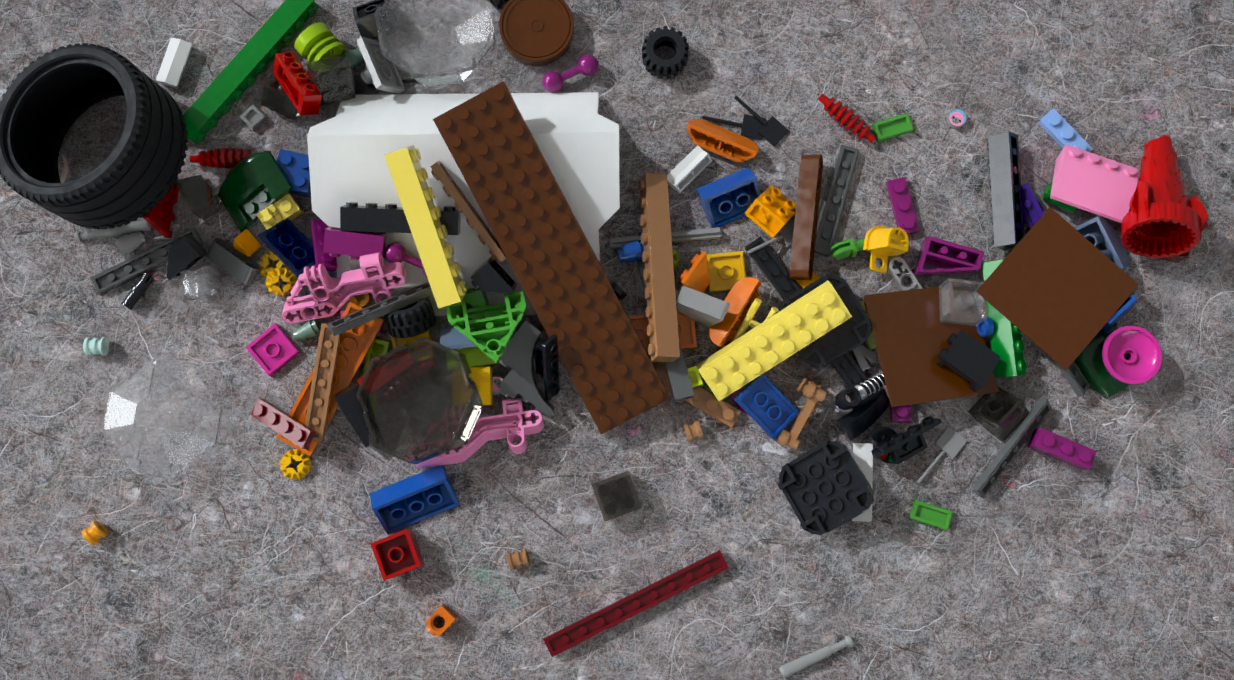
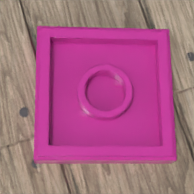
[246,323,301,377]

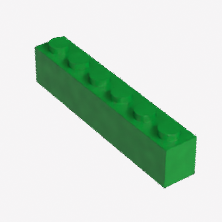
[982,259,1026,378]

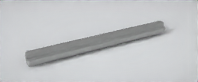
[609,227,721,249]

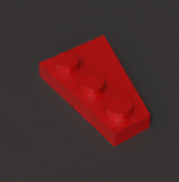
[143,179,180,238]

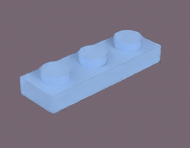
[1038,108,1093,152]

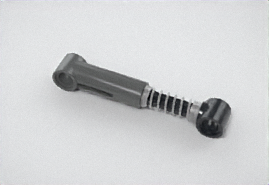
[835,372,886,410]

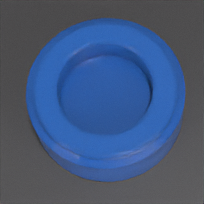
[977,317,994,337]

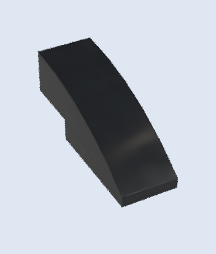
[837,388,890,441]

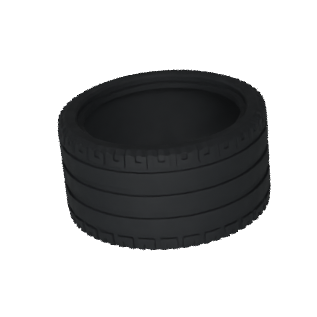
[0,43,188,229]

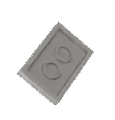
[356,36,406,94]

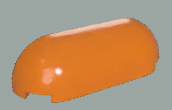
[687,119,759,162]
[709,277,761,347]

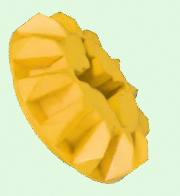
[259,250,289,279]
[266,267,297,297]
[279,449,311,480]

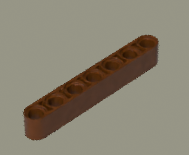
[790,154,823,280]

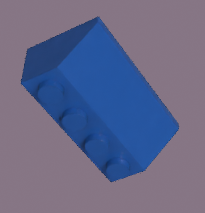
[370,465,460,534]

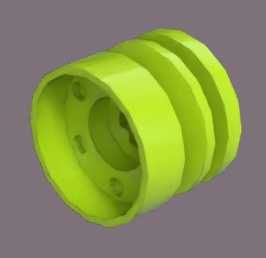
[294,22,346,74]

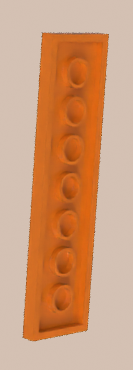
[276,302,385,456]

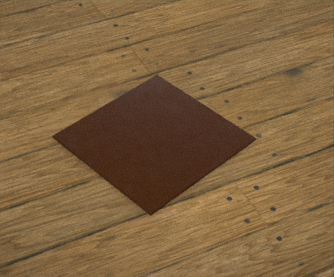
[976,207,1139,370]
[863,283,999,408]

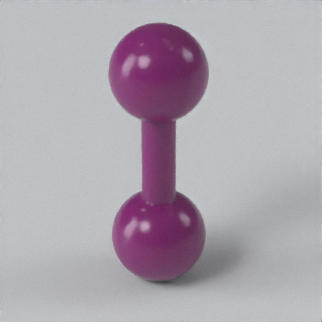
[542,54,599,93]
[384,243,427,278]

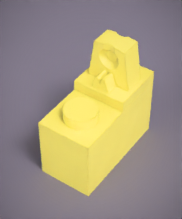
[256,194,304,233]

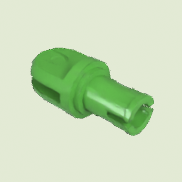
[831,239,864,260]

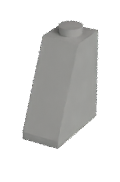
[675,285,730,328]

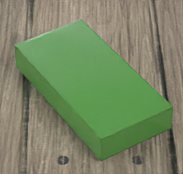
[871,113,914,142]
[909,500,953,530]

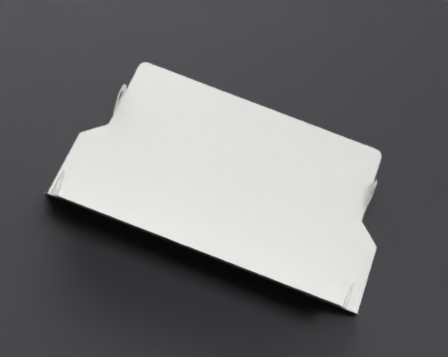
[307,92,620,316]

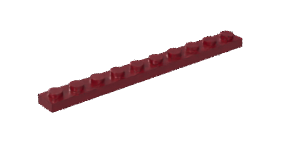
[543,550,729,657]

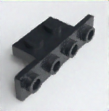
[534,334,560,401]
[871,416,942,464]

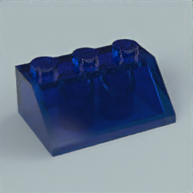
[258,218,316,277]

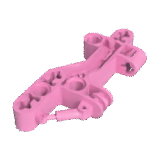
[282,252,406,324]
[409,397,544,468]

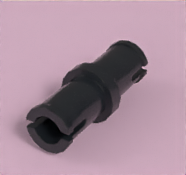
[121,273,154,310]

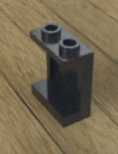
[936,330,1000,392]

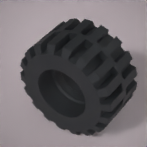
[642,26,689,79]
[384,297,437,338]

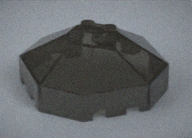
[356,337,484,464]

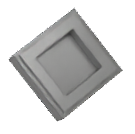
[240,104,267,131]

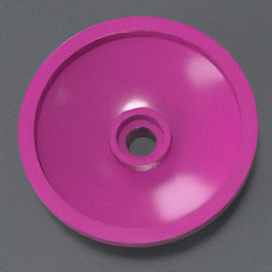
[1102,326,1162,384]

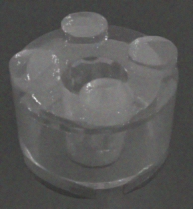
[178,266,223,304]

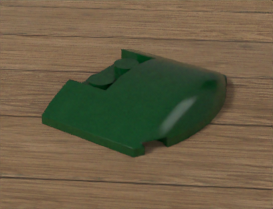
[218,151,293,232]
[1074,323,1131,399]

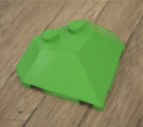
[446,291,527,364]

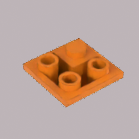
[679,251,710,293]

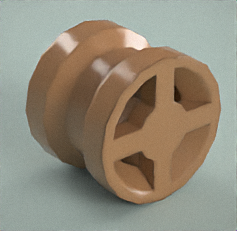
[683,421,704,443]

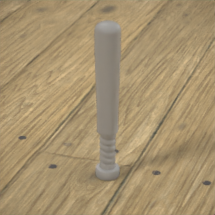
[74,219,152,243]
[779,635,854,677]

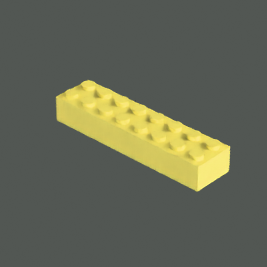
[384,145,467,309]
[697,281,852,401]

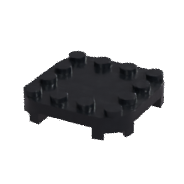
[778,275,871,367]
[778,441,874,535]

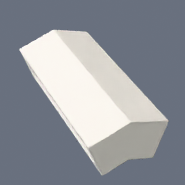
[156,38,192,89]
[667,145,712,193]

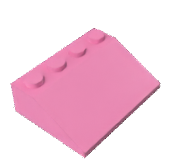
[1050,144,1139,223]

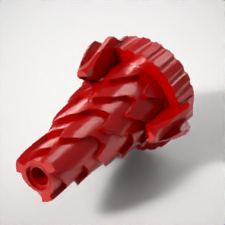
[1121,135,1209,258]

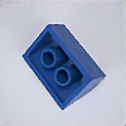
[697,167,761,228]

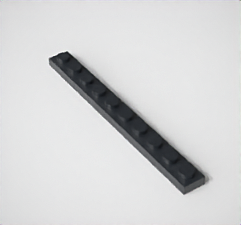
[745,236,868,396]

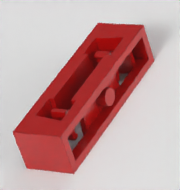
[273,52,322,116]

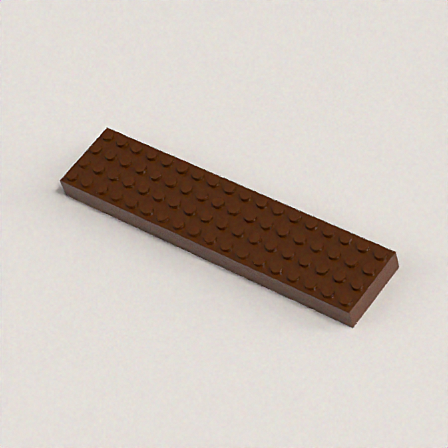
[433,81,670,434]

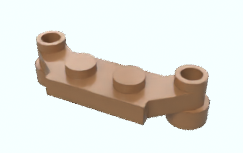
[777,381,827,450]

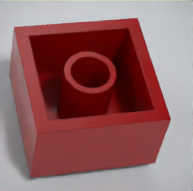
[370,528,425,581]

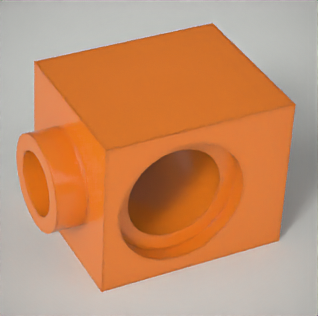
[425,604,458,637]

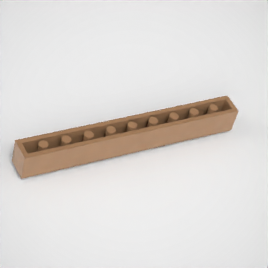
[638,173,680,362]

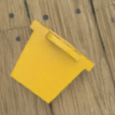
[863,225,909,274]

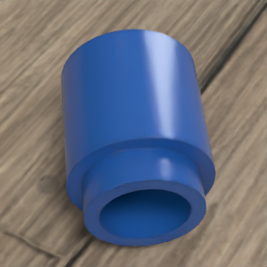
[616,241,644,263]

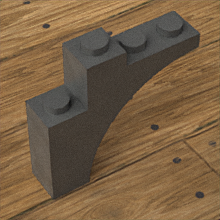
[498,318,554,416]

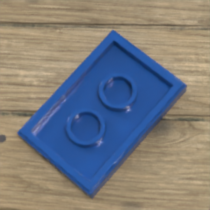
[733,374,800,440]

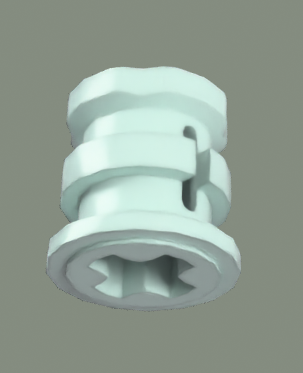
[83,337,109,356]

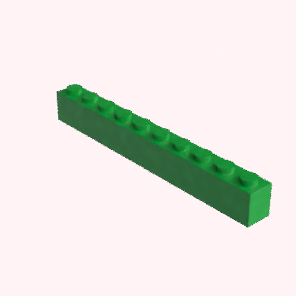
[183,0,319,145]

